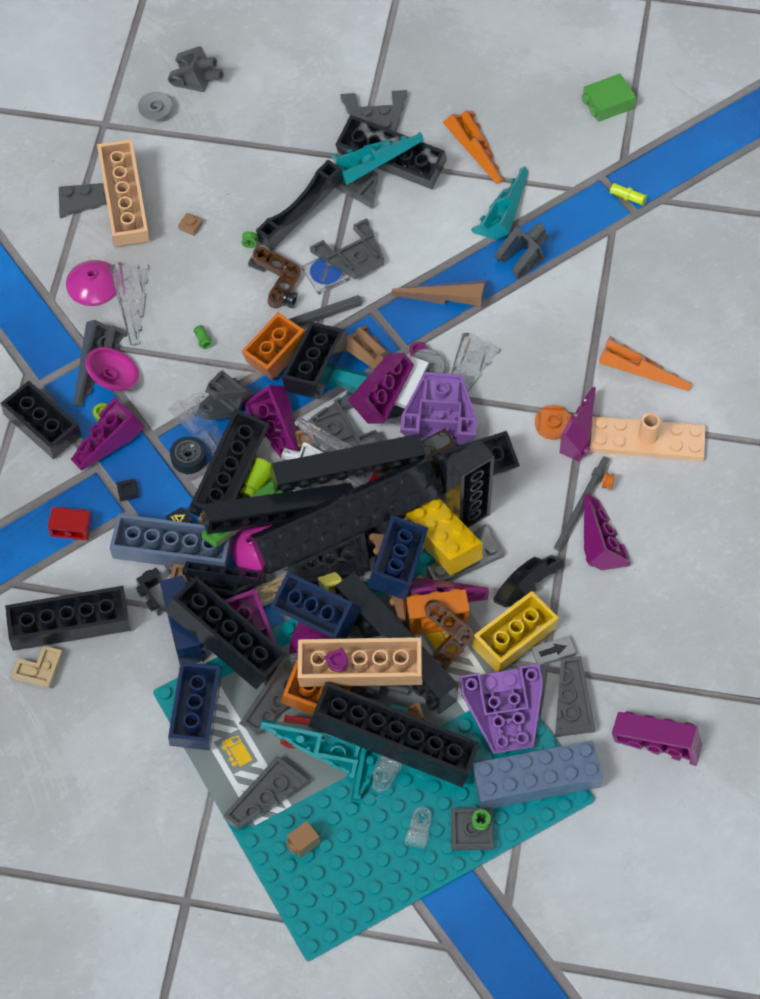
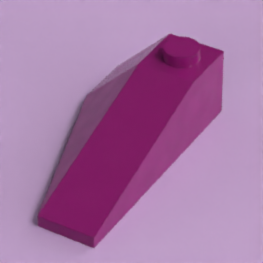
[408,577,489,603]

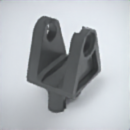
[168,46,224,92]
[494,222,549,279]
[197,370,253,420]

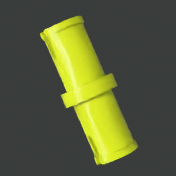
[610,183,647,206]

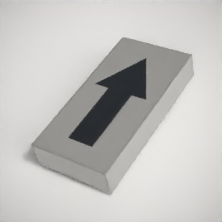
[531,636,576,667]

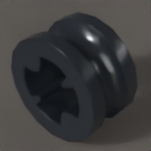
[282,290,298,308]

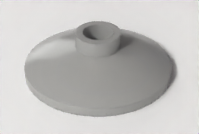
[138,92,172,120]

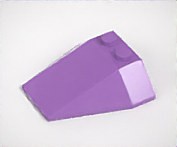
[400,372,477,446]

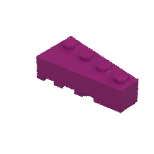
[347,353,414,424]
[612,711,702,766]

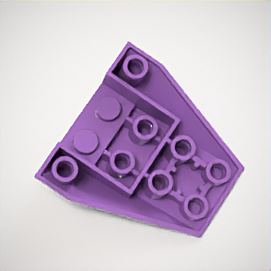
[459,664,543,754]

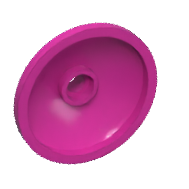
[66,260,120,306]
[85,347,139,391]
[231,525,272,571]

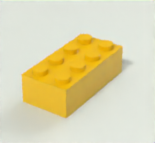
[406,497,483,576]
[471,591,559,672]

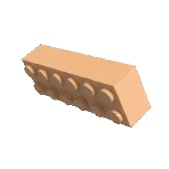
[97,139,149,247]
[298,637,422,687]

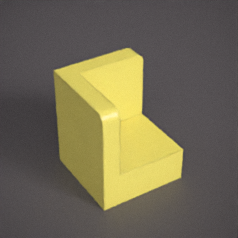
[317,572,342,594]

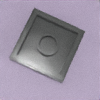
[451,808,494,851]

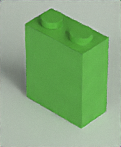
[582,73,637,122]

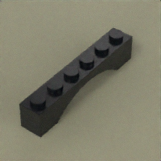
[256,159,343,251]

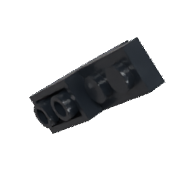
[493,555,564,608]

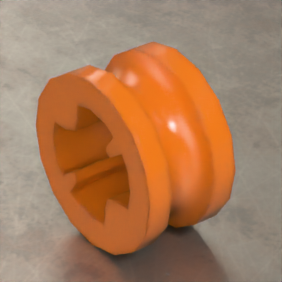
[601,472,615,490]

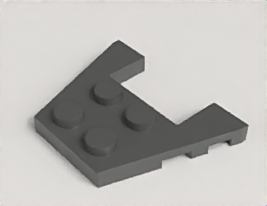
[340,90,407,132]
[310,218,384,279]
[308,391,382,452]

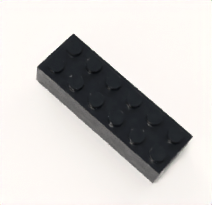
[335,115,447,189]
[188,408,269,517]
[446,439,494,528]
[165,576,287,690]
[5,586,131,651]

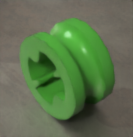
[241,231,258,248]
[472,809,491,831]

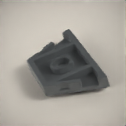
[336,170,378,208]

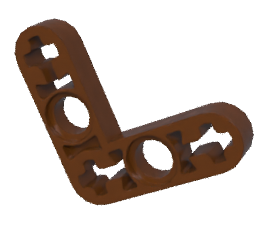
[252,247,301,308]
[424,599,474,670]

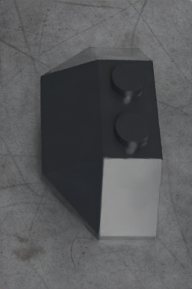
[182,561,263,598]

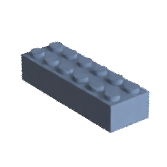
[110,514,234,567]
[471,740,603,808]

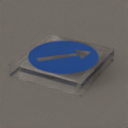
[301,258,350,295]

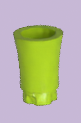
[239,458,272,498]

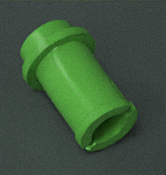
[193,325,212,349]

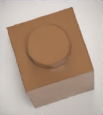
[286,821,320,858]

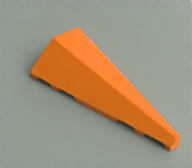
[442,110,504,184]
[599,336,692,391]

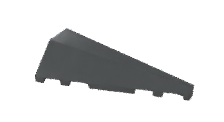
[73,320,127,407]

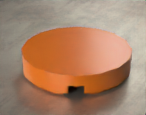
[534,405,571,440]

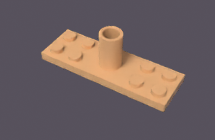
[590,413,705,461]

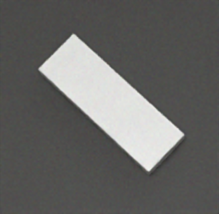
[394,356,429,408]

